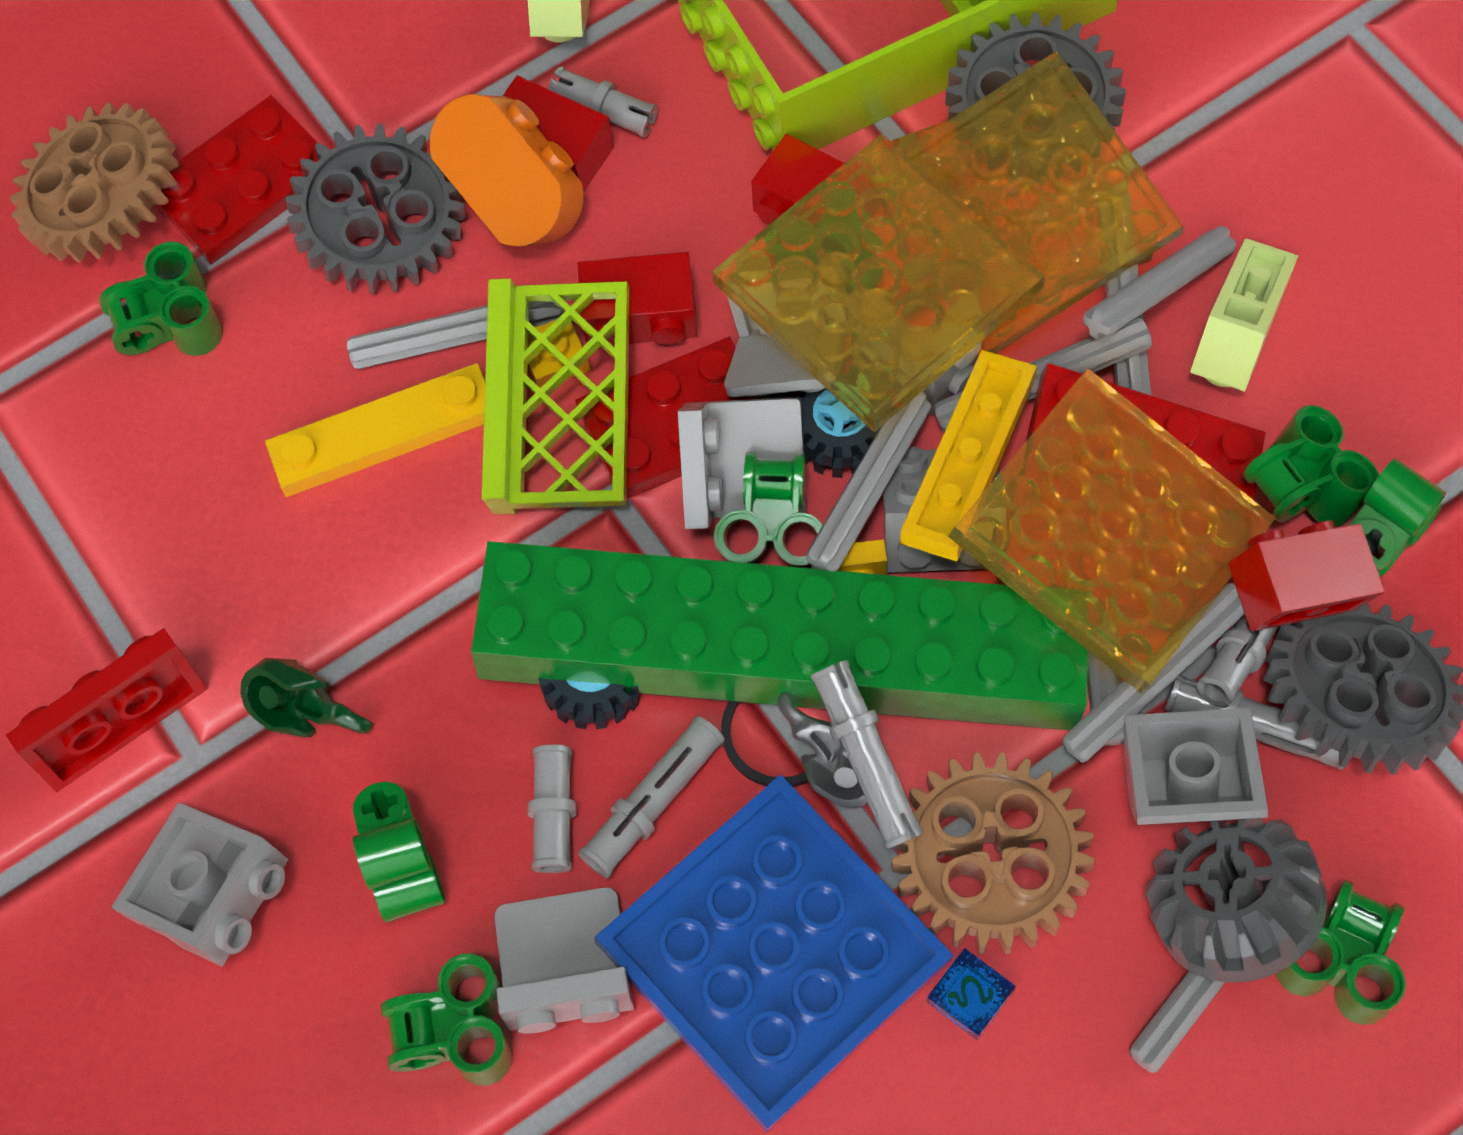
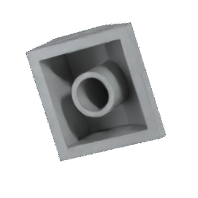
[1124,708,1268,825]

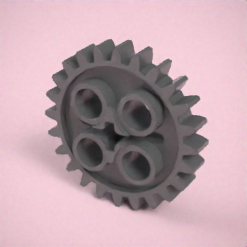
[945,12,1126,183]
[286,123,466,294]
[1264,603,1463,775]

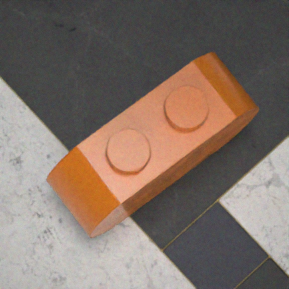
[430,94,583,246]

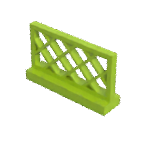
[482,278,630,515]

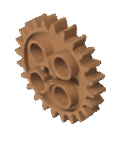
[10,102,179,262]
[891,752,1095,955]

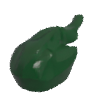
[240,658,373,737]

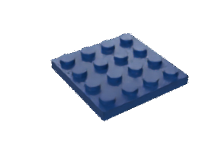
[595,774,954,1133]

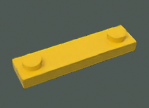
[900,350,1037,561]
[265,363,485,497]

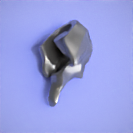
[777,693,868,808]

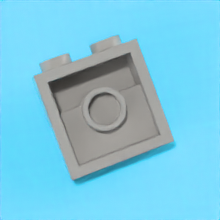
[111,802,288,967]

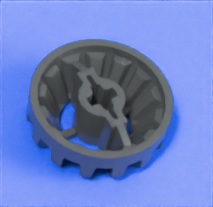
[1146,818,1328,983]

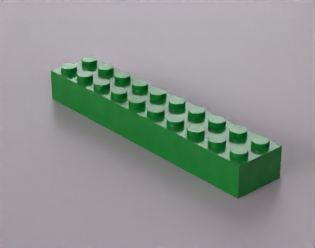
[471,541,1090,731]

